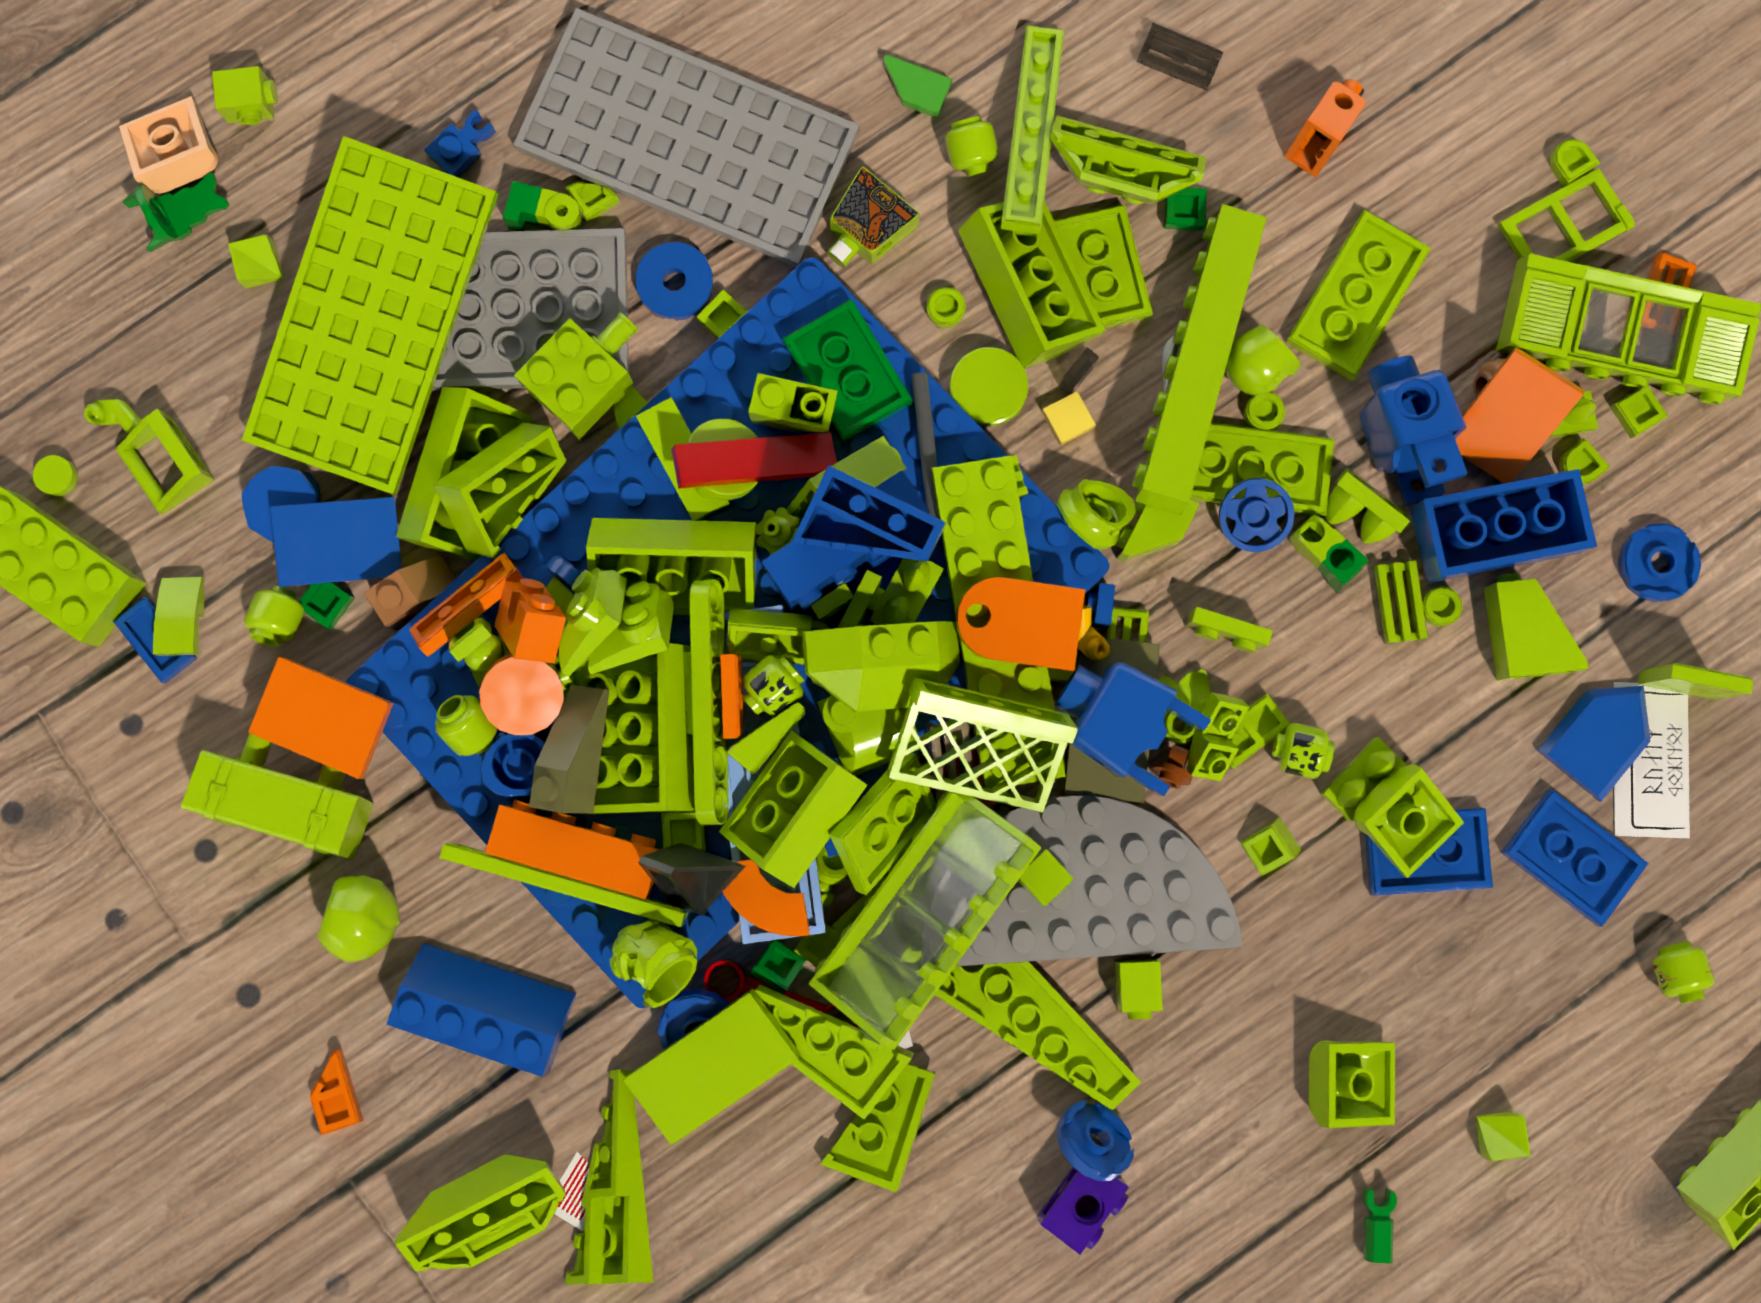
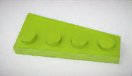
[755,985,914,1120]

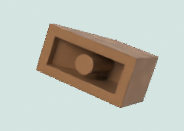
[363,554,457,631]

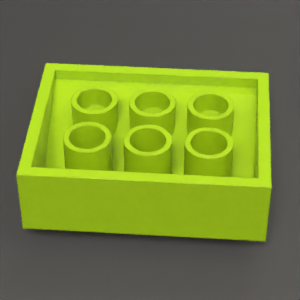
[563,643,695,815]

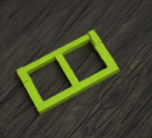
[1497,168,1635,262]

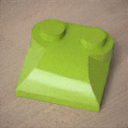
[559,568,627,677]
[588,581,674,674]
[817,695,920,776]
[1354,763,1464,878]
[1309,1040,1395,1128]

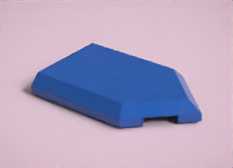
[1537,686,1651,802]

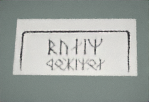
[1614,682,1690,838]

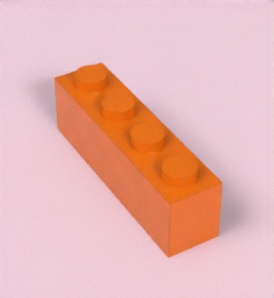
[485,799,661,899]

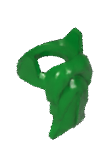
[122,173,230,252]

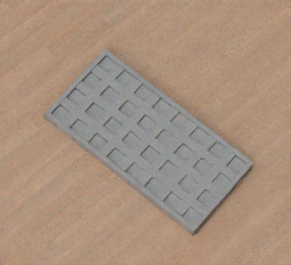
[513,8,860,267]

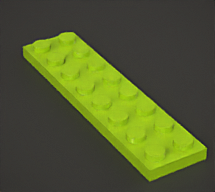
[931,455,1066,789]

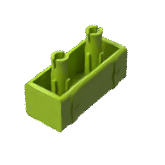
[181,733,373,860]

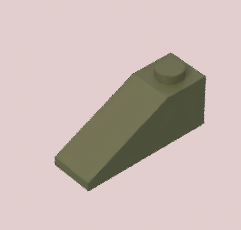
[529,685,609,813]

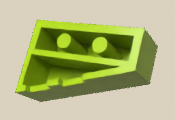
[433,422,566,559]

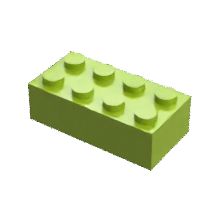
[0,486,147,647]

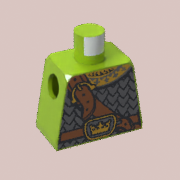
[827,166,920,268]

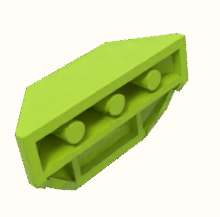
[1050,115,1206,205]
[802,621,961,712]
[395,1154,566,1272]

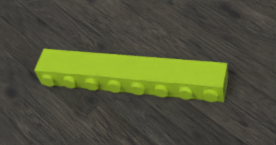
[1132,204,1267,515]

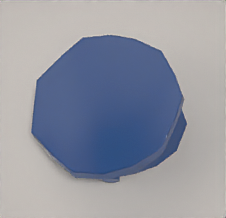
[241,466,321,543]
[480,730,549,803]

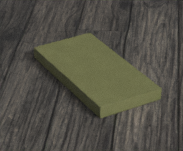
[1063,638,1160,803]

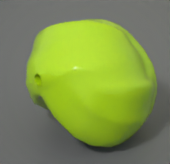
[317,875,400,962]

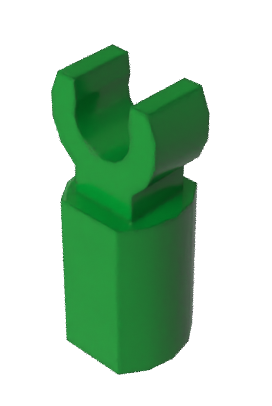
[1362,1187,1397,1264]

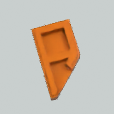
[309,1048,364,1135]

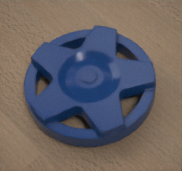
[1219,478,1295,552]

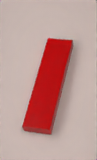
[671,432,837,489]

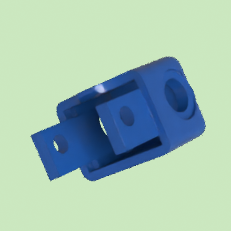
[1359,355,1467,507]
[1054,662,1211,796]

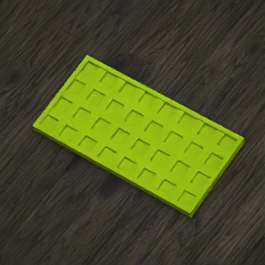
[241,136,499,495]

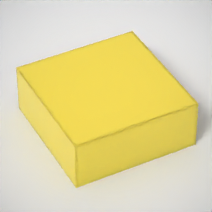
[1042,391,1096,446]

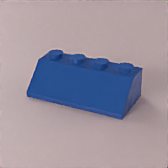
[386,943,577,1077]

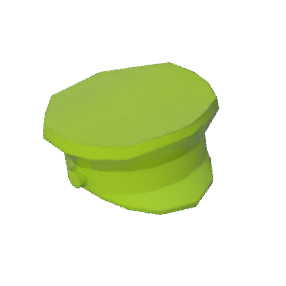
[1057,479,1136,550]

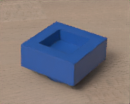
[1086,583,1115,629]

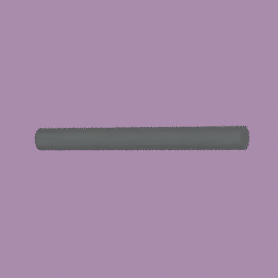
[911,372,939,519]

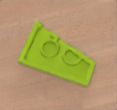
[820,1063,937,1192]

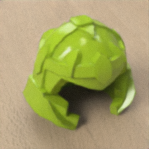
[610,919,697,1008]

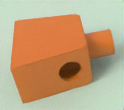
[1284,79,1366,178]

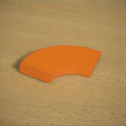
[722,859,811,936]

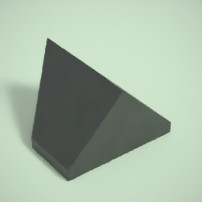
[638,843,746,916]

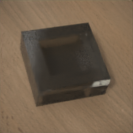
[1059,347,1099,395]

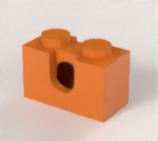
[494,579,566,663]

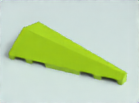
[565,1069,654,1285]

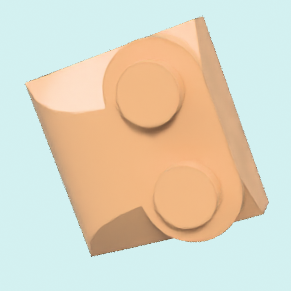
[119,96,218,194]

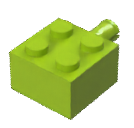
[514,312,639,440]

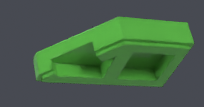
[884,54,952,118]

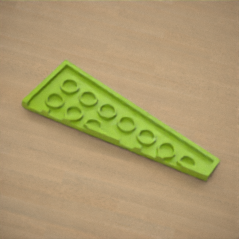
[832,861,1141,1110]

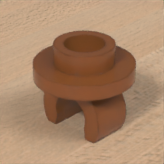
[1153,745,1193,789]

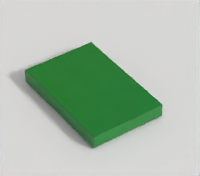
[782,298,913,443]

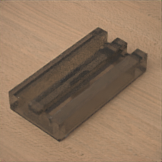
[1137,23,1223,91]

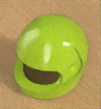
[1226,324,1302,395]

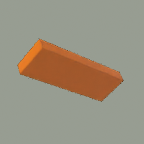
[409,553,524,657]

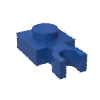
[424,109,496,177]

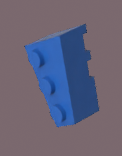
[791,465,947,561]

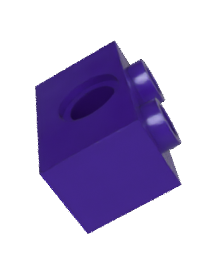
[1037,1167,1129,1255]

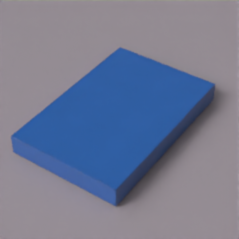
[270,497,402,587]
[1501,790,1649,927]
[1365,808,1493,896]

